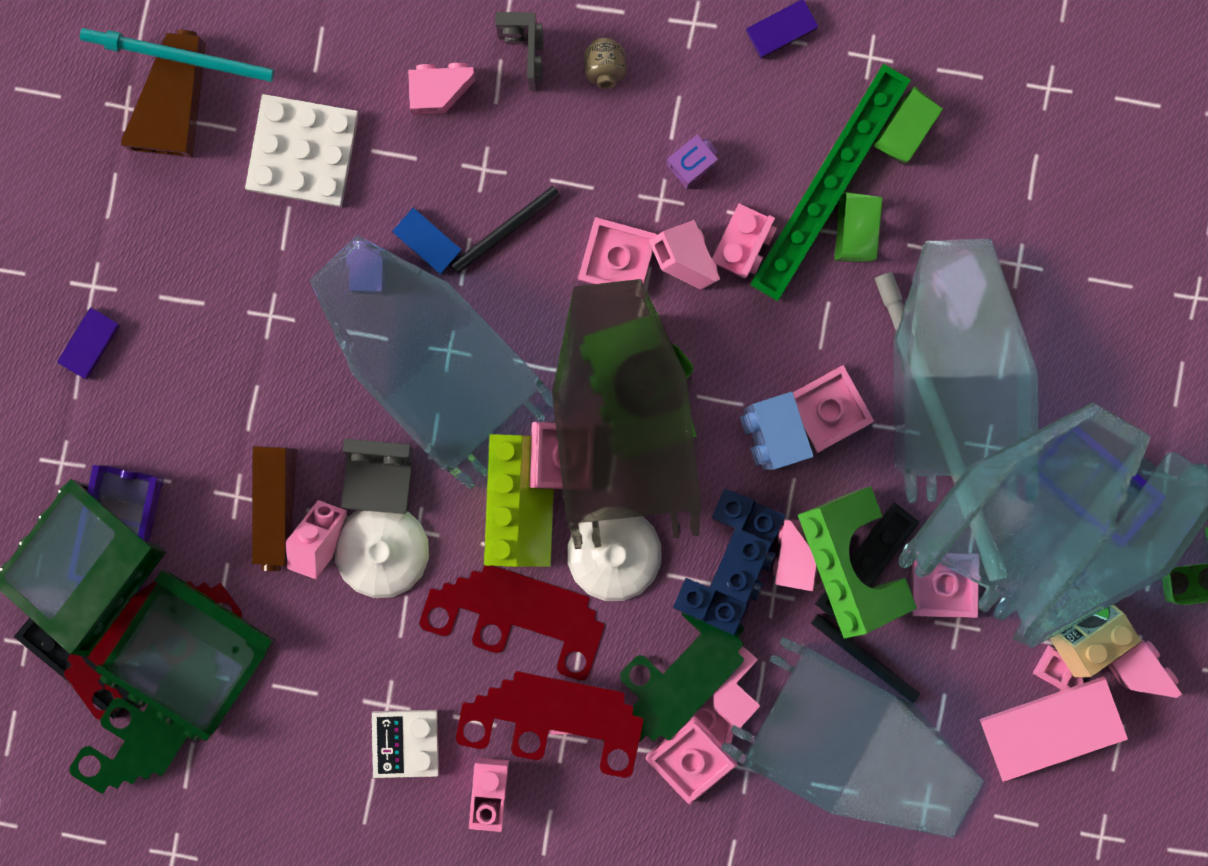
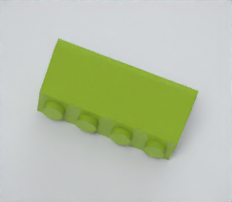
[484,434,554,567]

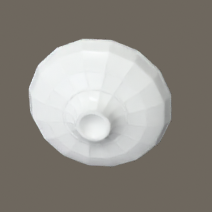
[567,507,661,601]
[335,510,429,598]

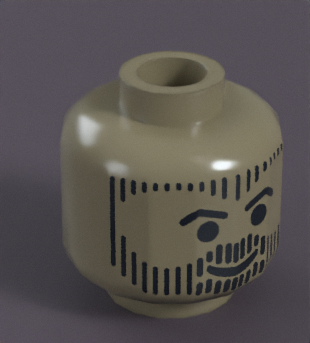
[583,38,627,89]

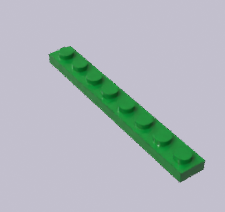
[749,63,911,302]

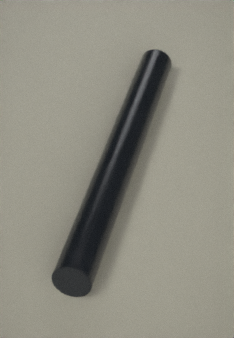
[451,185,560,274]
[810,613,920,703]

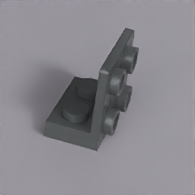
[495,12,544,91]
[342,439,413,514]

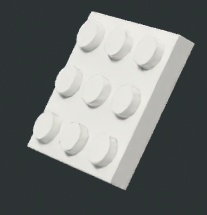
[245,94,359,208]

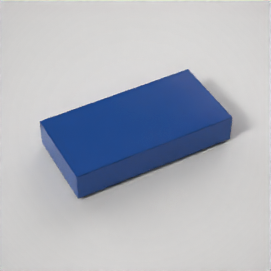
[392,208,462,275]

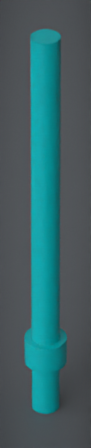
[80,28,275,82]

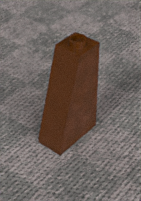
[121,29,206,158]
[252,446,297,571]

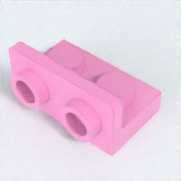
[712,203,777,279]

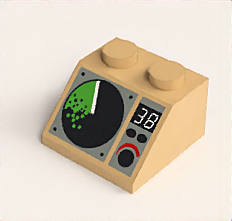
[1040,587,1141,677]

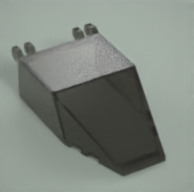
[552,279,702,550]

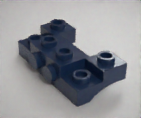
[673,488,786,636]

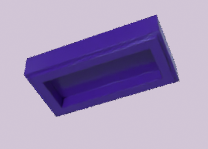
[746,0,818,59]
[57,307,121,380]

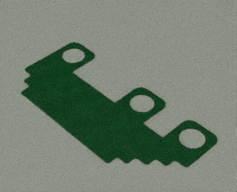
[602,613,744,742]
[69,633,222,794]

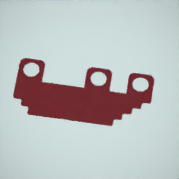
[419,565,604,680]
[64,581,242,720]
[456,671,643,778]

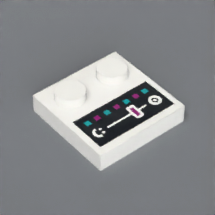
[372,710,439,778]

